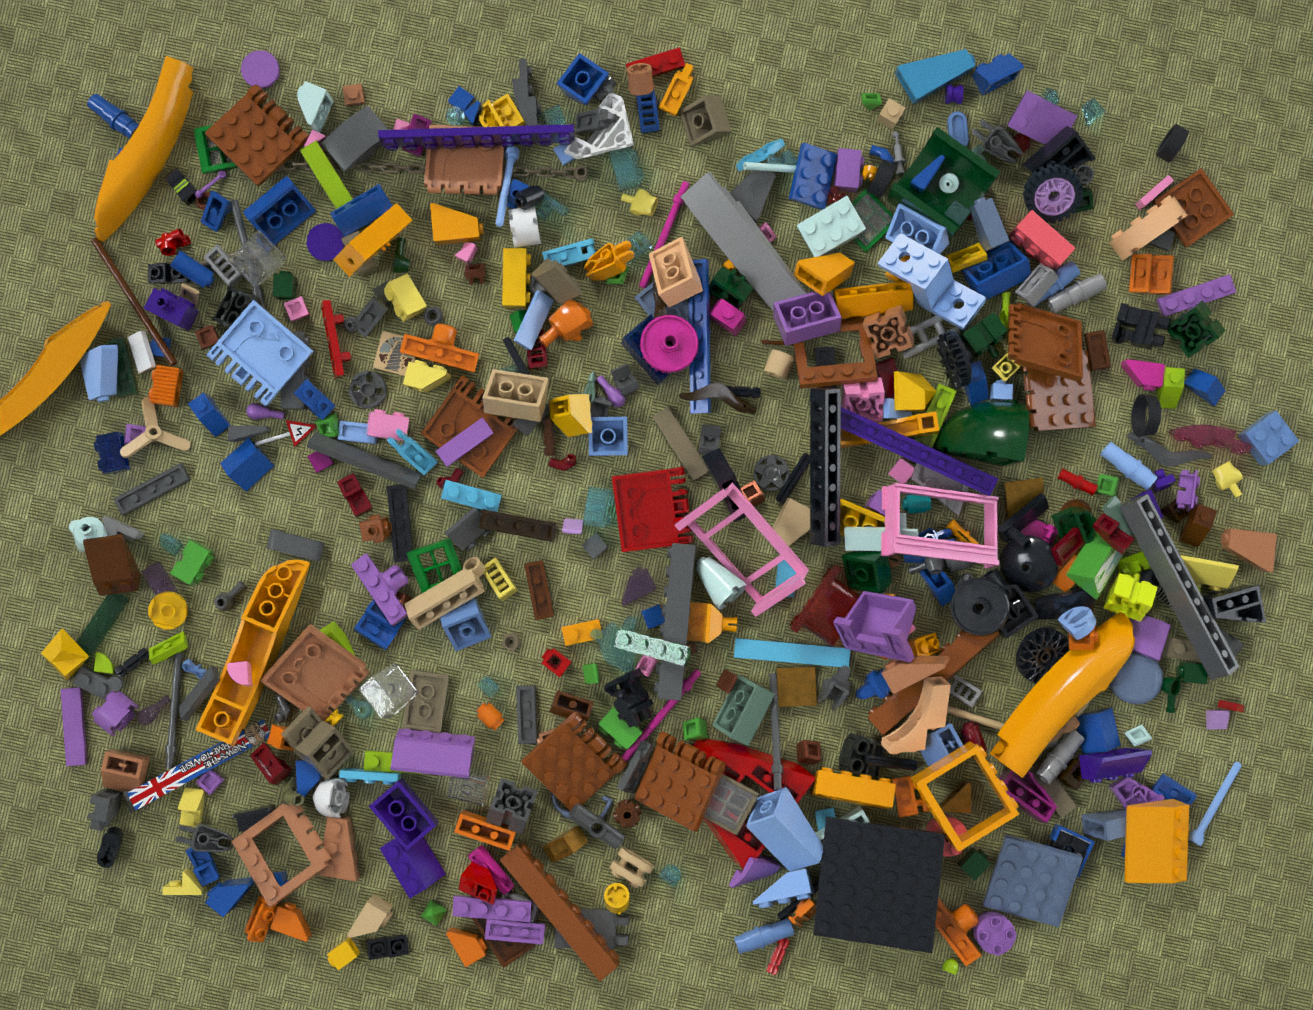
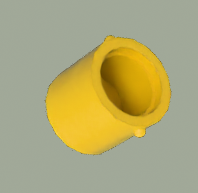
[604,883,630,915]

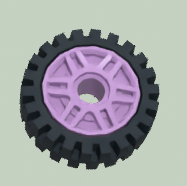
[1023,164,1083,223]

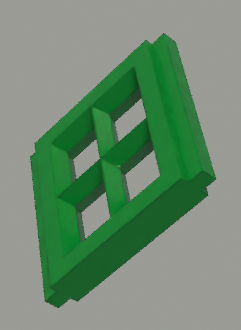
[406,538,463,593]

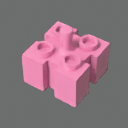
[842,378,885,422]

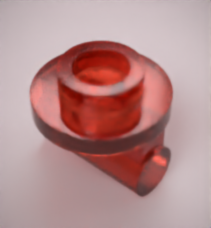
[1013,133,1031,156]
[828,186,846,205]

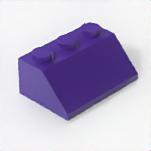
[1079,747,1152,783]
[369,778,439,851]
[379,837,446,899]

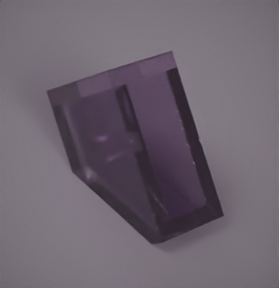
[621,567,657,606]

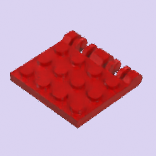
[612,466,694,552]

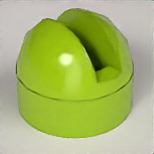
[942,958,959,975]

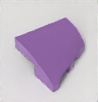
[729,855,781,888]

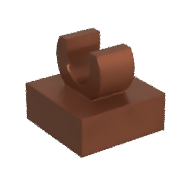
[465,263,485,285]

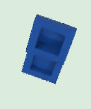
[185,847,220,887]

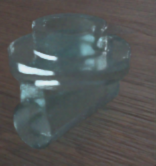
[1041,87,1059,105]
[658,864,681,887]

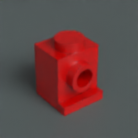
[541,648,572,677]

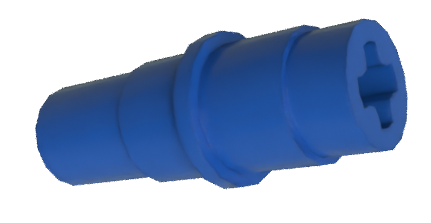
[87,94,139,139]

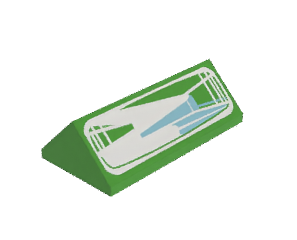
[1066,532,1127,599]

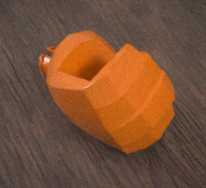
[539,299,593,347]

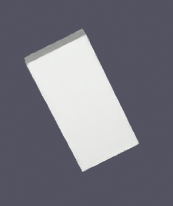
[128,331,156,373]

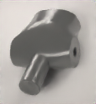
[593,76,617,101]

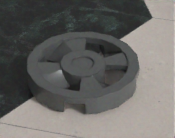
[348,371,387,409]

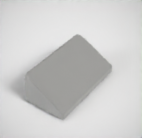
[1015,263,1058,306]

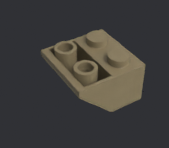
[531,258,582,304]

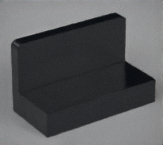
[232,804,279,832]

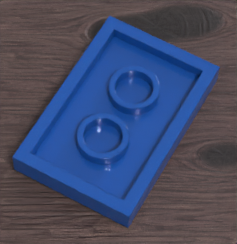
[789,143,837,210]

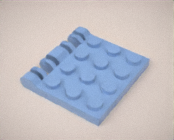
[206,300,314,407]

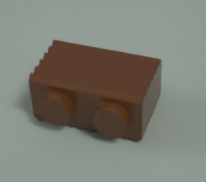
[549,690,594,722]

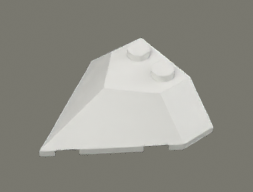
[564,93,634,159]

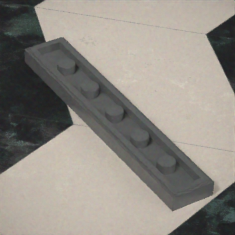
[307,432,422,489]

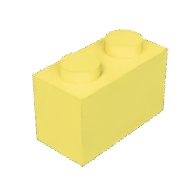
[384,273,427,322]

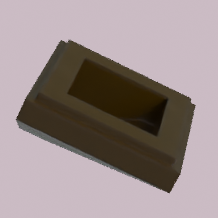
[1160,499,1189,523]

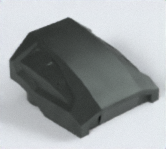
[212,286,263,328]
[839,733,887,781]

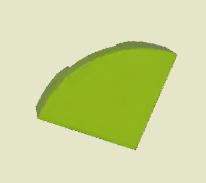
[94,652,115,674]

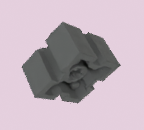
[486,778,538,834]

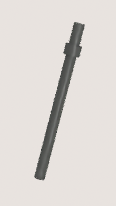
[230,200,266,310]
[165,653,183,769]
[769,673,783,790]

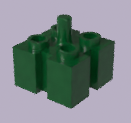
[1167,300,1226,358]
[960,312,1008,359]

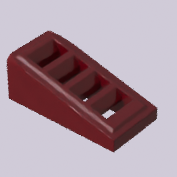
[526,330,548,370]

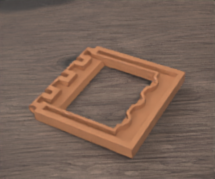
[232,804,332,907]

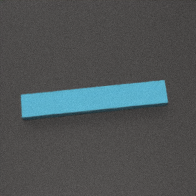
[734,638,850,667]

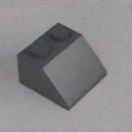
[445,507,491,551]

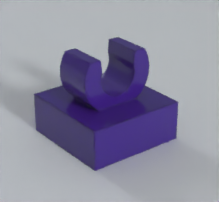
[1151,469,1176,493]

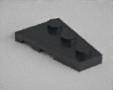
[1034,587,1095,620]

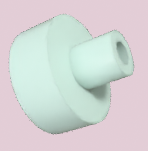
[939,173,959,193]

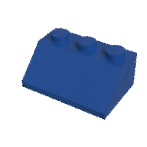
[243,176,316,247]
[961,241,1031,300]

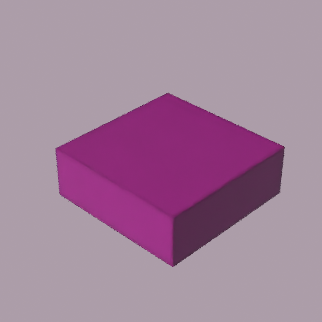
[307,451,334,473]

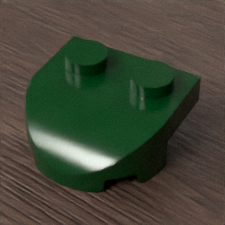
[1051,506,1097,544]

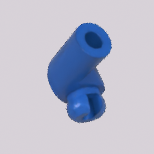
[869,145,894,163]

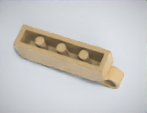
[404,557,485,630]

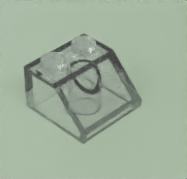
[359,663,418,719]

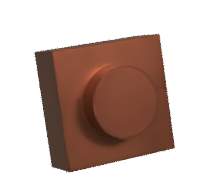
[194,324,220,350]

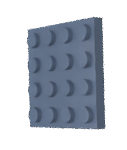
[983,834,1083,927]

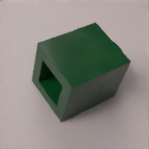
[273,271,297,300]
[1176,662,1208,684]
[957,847,991,881]

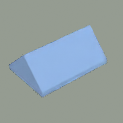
[885,203,949,254]

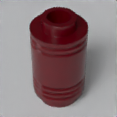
[960,721,988,759]

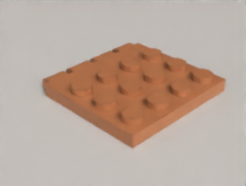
[424,125,505,195]
[261,624,370,721]

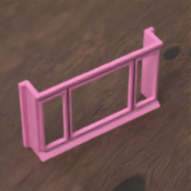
[674,483,809,617]

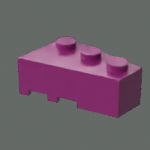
[992,766,1057,823]

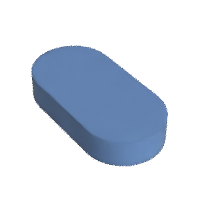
[947,111,969,147]

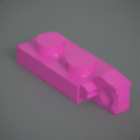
[468,845,514,895]

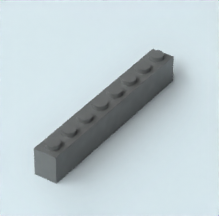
[654,543,696,701]

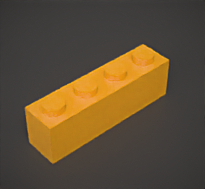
[833,281,913,319]

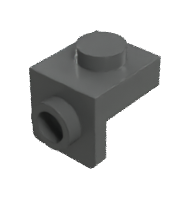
[611,364,640,395]
[590,396,612,417]
[699,424,721,454]

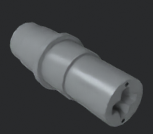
[1047,273,1107,313]
[1035,730,1085,785]

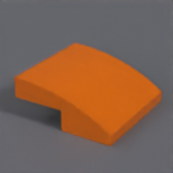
[1129,254,1174,295]

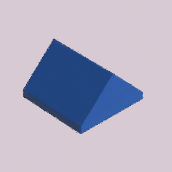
[220,438,275,491]
[1077,707,1121,754]

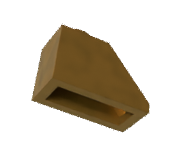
[542,825,589,863]

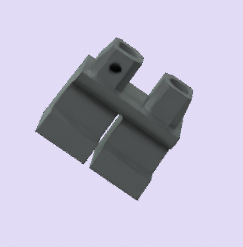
[87,789,123,831]

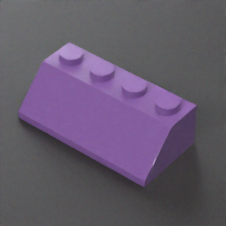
[391,729,475,778]

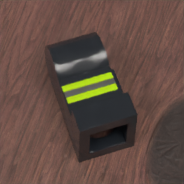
[164,167,197,206]

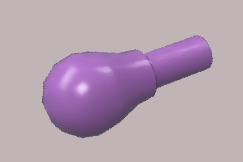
[596,375,625,407]
[246,403,285,420]

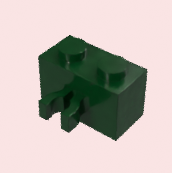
[709,266,754,310]

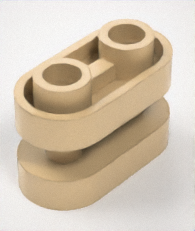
[610,847,655,888]

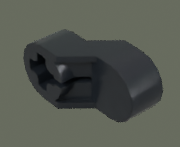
[97,827,123,868]

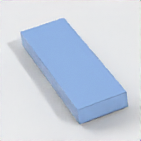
[514,290,554,350]

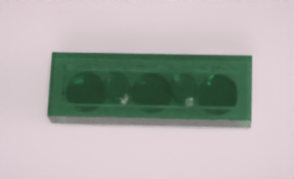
[104,337,138,398]

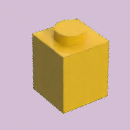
[327,937,360,970]

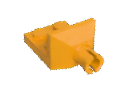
[687,602,737,643]

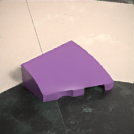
[1109,777,1165,809]

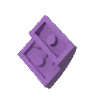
[1129,615,1171,661]

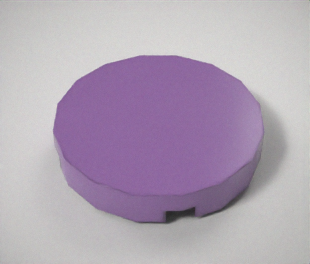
[241,50,280,89]

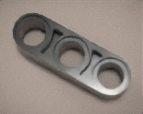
[266,529,325,561]

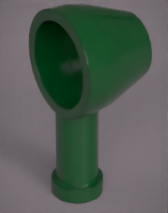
[392,237,410,273]
[1161,677,1181,713]

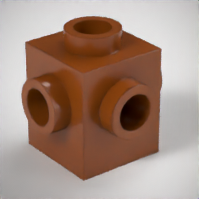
[359,514,392,543]

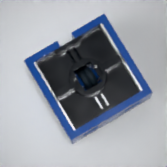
[1046,823,1095,877]

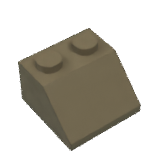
[679,95,731,147]

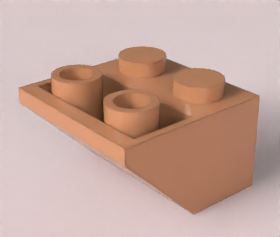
[101,749,151,791]

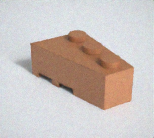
[318,815,361,881]

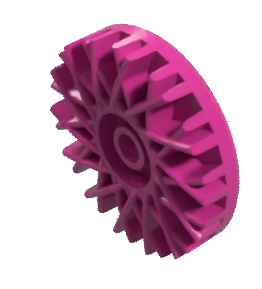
[640,315,698,374]

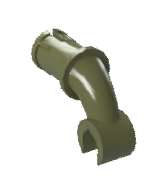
[281,775,304,806]

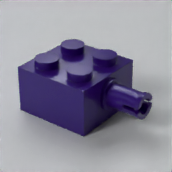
[143,288,199,331]

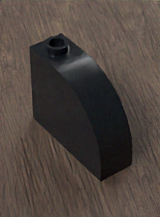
[702,448,747,523]

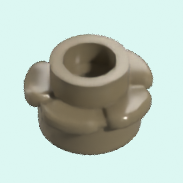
[502,633,521,652]

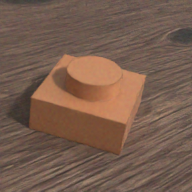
[342,83,365,107]

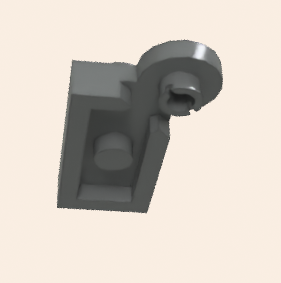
[344,296,389,338]
[73,665,124,700]

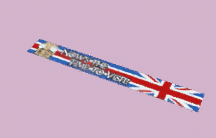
[127,719,270,810]

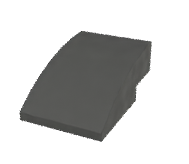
[321,106,389,172]

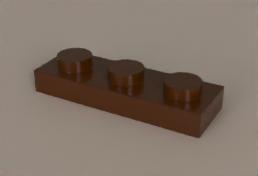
[524,560,555,620]

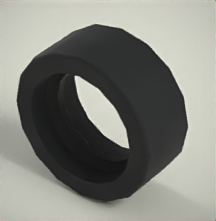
[1156,124,1189,163]
[867,159,897,198]

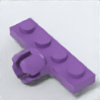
[351,553,408,626]

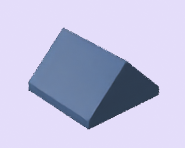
[589,417,628,456]

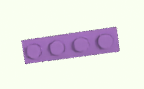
[1156,274,1236,317]
[452,895,532,922]

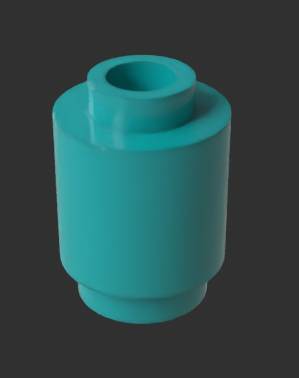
[902,495,931,514]

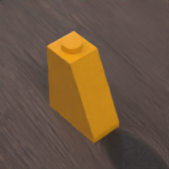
[430,203,484,245]
[794,253,855,296]

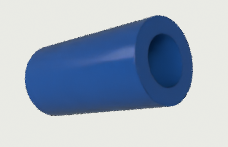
[170,250,215,288]

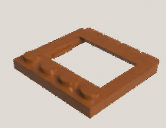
[793,316,878,389]

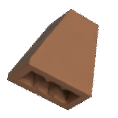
[1221,529,1277,572]

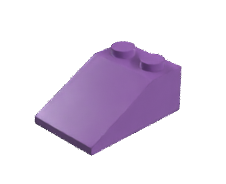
[1007,90,1077,144]

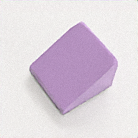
[562,518,583,534]
[1206,710,1229,730]

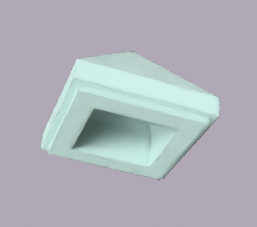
[1125,725,1152,747]

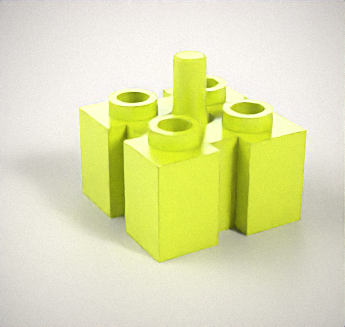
[1103,573,1157,622]

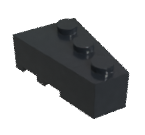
[1022,126,1096,177]
[1203,585,1267,623]

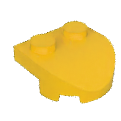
[479,93,526,127]

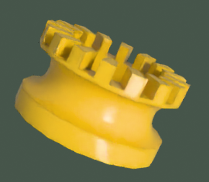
[325,709,344,727]

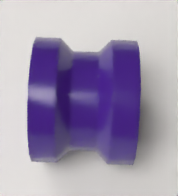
[945,85,964,105]

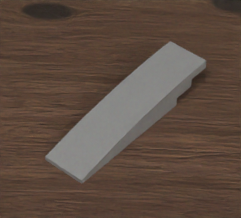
[680,172,807,310]

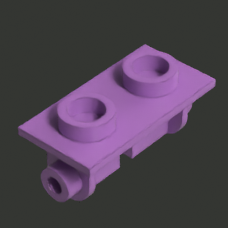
[1176,470,1200,511]

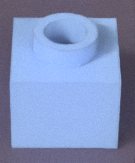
[989,380,1013,401]

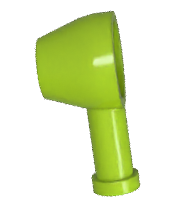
[999,292,1011,328]

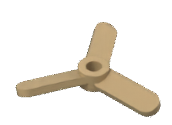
[120,397,191,458]

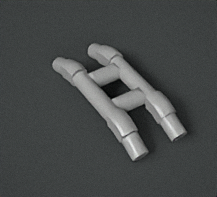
[903,307,967,359]

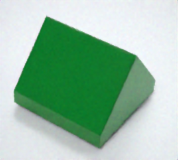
[509,310,527,333]

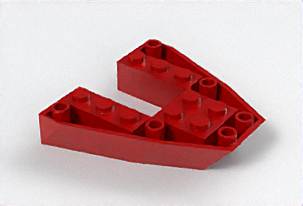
[692,738,816,869]

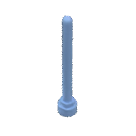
[496,146,520,227]
[1188,762,1241,846]

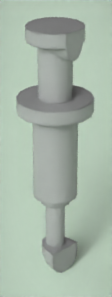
[893,131,906,176]

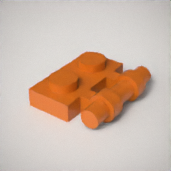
[891,773,930,818]

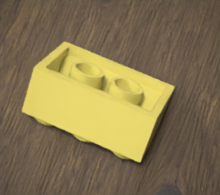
[1180,555,1239,591]

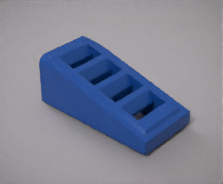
[636,90,660,134]
[910,155,945,193]

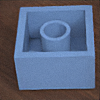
[1237,411,1299,466]

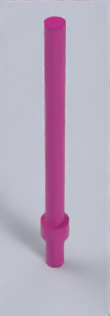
[639,181,690,289]
[621,669,702,761]

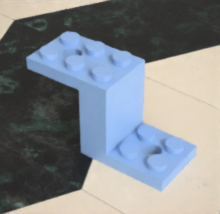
[878,233,987,331]

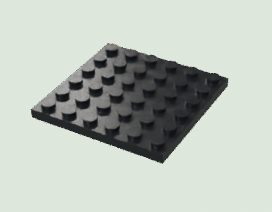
[813,817,945,953]

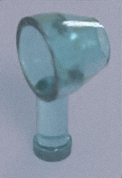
[767,150,797,165]
[342,693,373,719]

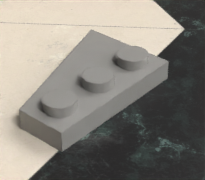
[911,463,968,515]

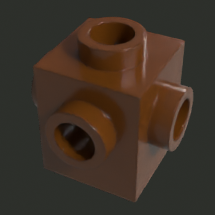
[613,798,642,828]

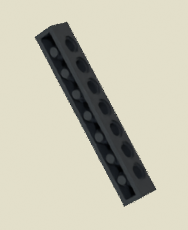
[810,388,841,547]

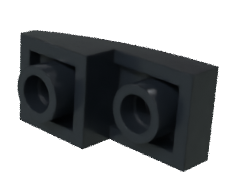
[148,263,191,284]
[366,934,409,960]

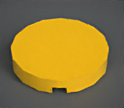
[148,591,188,630]

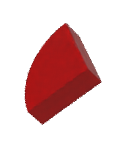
[1218,700,1245,712]

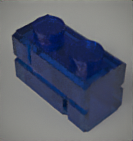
[94,432,130,475]

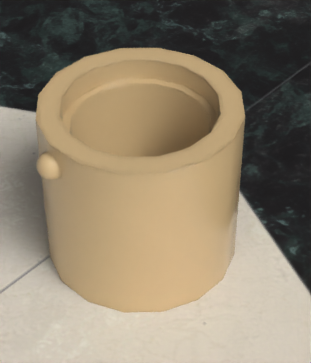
[763,349,795,380]

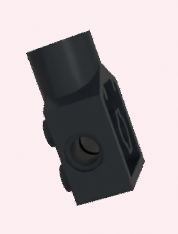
[980,568,1039,638]

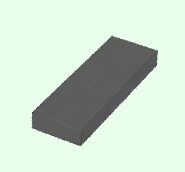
[179,665,220,721]
[516,685,538,744]

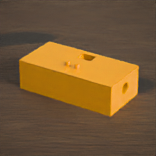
[333,203,413,277]

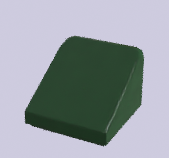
[1075,187,1094,213]

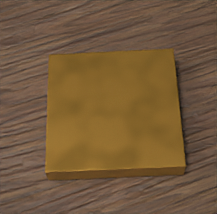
[776,667,817,707]

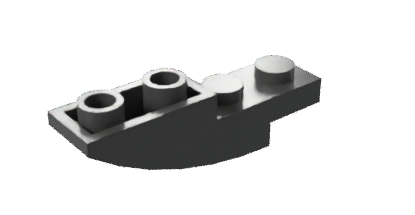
[512,59,542,126]

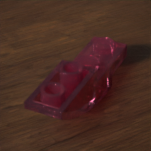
[1168,425,1252,455]

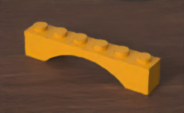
[840,412,939,448]

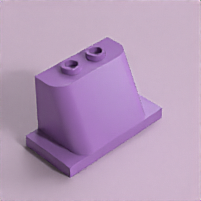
[833,591,916,663]

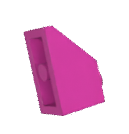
[1121,359,1165,392]

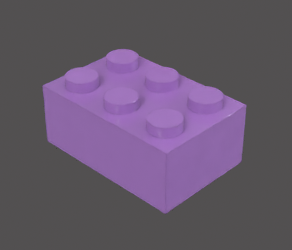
[773,291,841,346]

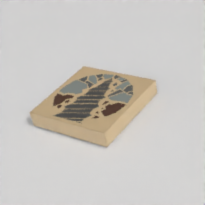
[373,331,416,376]

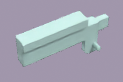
[844,513,918,551]

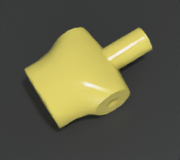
[621,189,658,217]
[1212,461,1243,498]

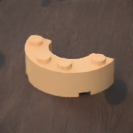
[1109,195,1188,261]

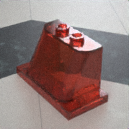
[787,565,860,647]

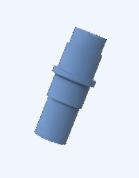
[1027,261,1081,307]
[734,918,794,954]

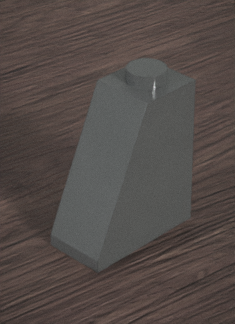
[730,162,776,223]

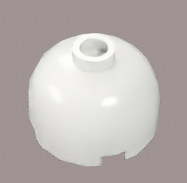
[313,778,350,818]

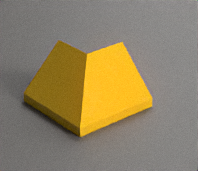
[894,371,937,412]
[41,629,89,681]

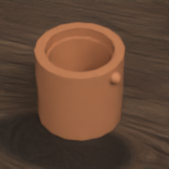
[627,63,655,95]

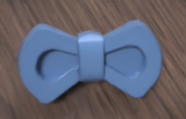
[182,659,207,679]

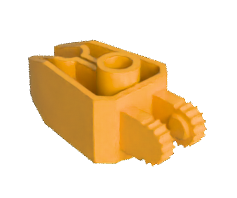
[584,240,635,281]

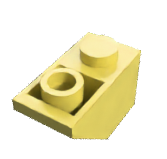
[991,351,1022,382]

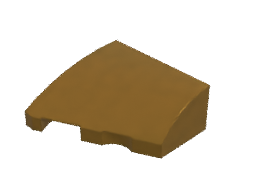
[1003,477,1044,520]

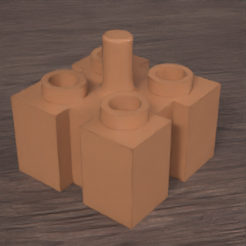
[863,305,915,359]

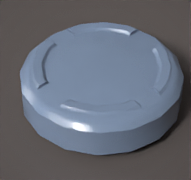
[1109,652,1163,704]

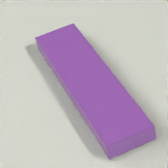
[61,687,88,766]

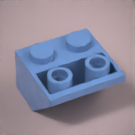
[919,721,963,767]

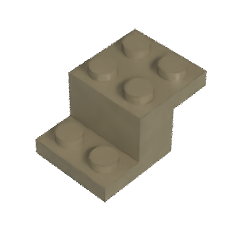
[281,706,354,780]

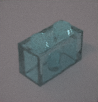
[609,146,644,192]
[583,486,614,529]

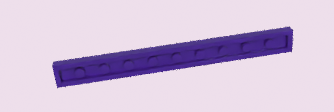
[841,407,998,496]

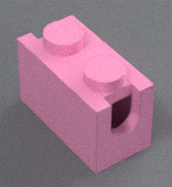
[366,409,409,441]

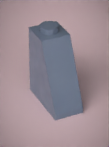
[970,197,1009,252]
[1081,809,1126,841]

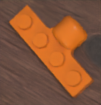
[400,324,479,373]
[935,897,982,966]

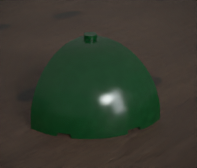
[933,400,1029,467]

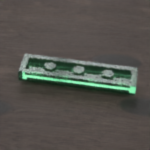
[76,593,130,664]
[614,628,691,666]

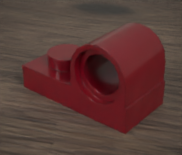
[250,742,292,785]

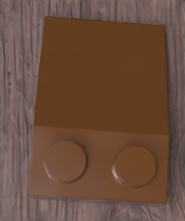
[83,534,141,596]

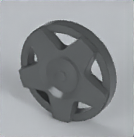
[753,455,789,491]

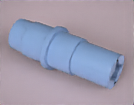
[1100,441,1157,490]

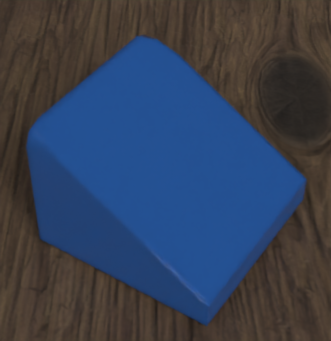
[464,101,482,126]
[641,604,665,629]

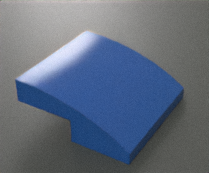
[353,599,408,651]

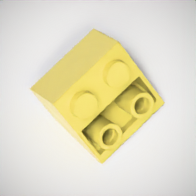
[403,360,451,393]

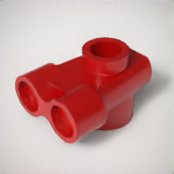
[155,228,191,256]

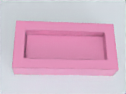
[1135,175,1174,210]

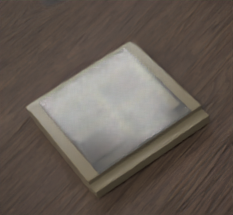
[704,773,759,835]

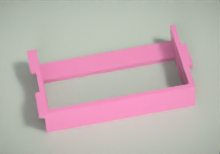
[881,483,999,569]

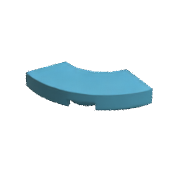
[736,139,785,171]

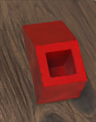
[459,862,497,905]

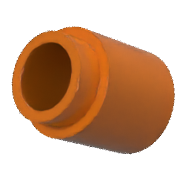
[476,702,505,731]

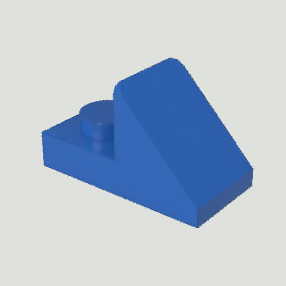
[200,191,232,232]

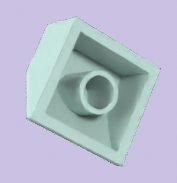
[297,81,334,133]

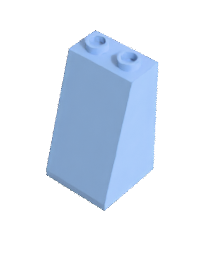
[746,787,823,872]

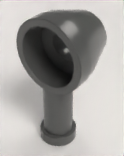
[908,557,944,575]
[214,581,247,612]

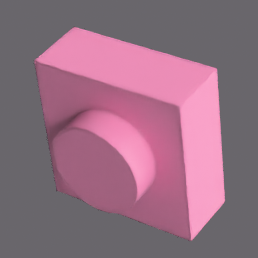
[284,296,310,322]

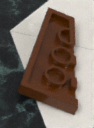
[470,895,536,968]

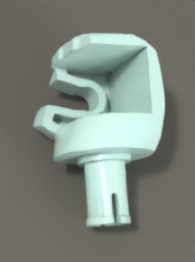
[69,517,108,552]

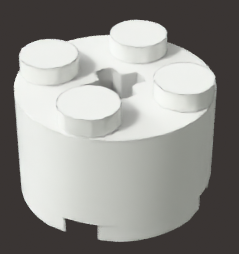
[508,206,541,248]

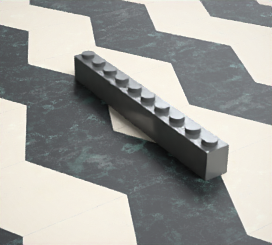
[1119,494,1239,679]

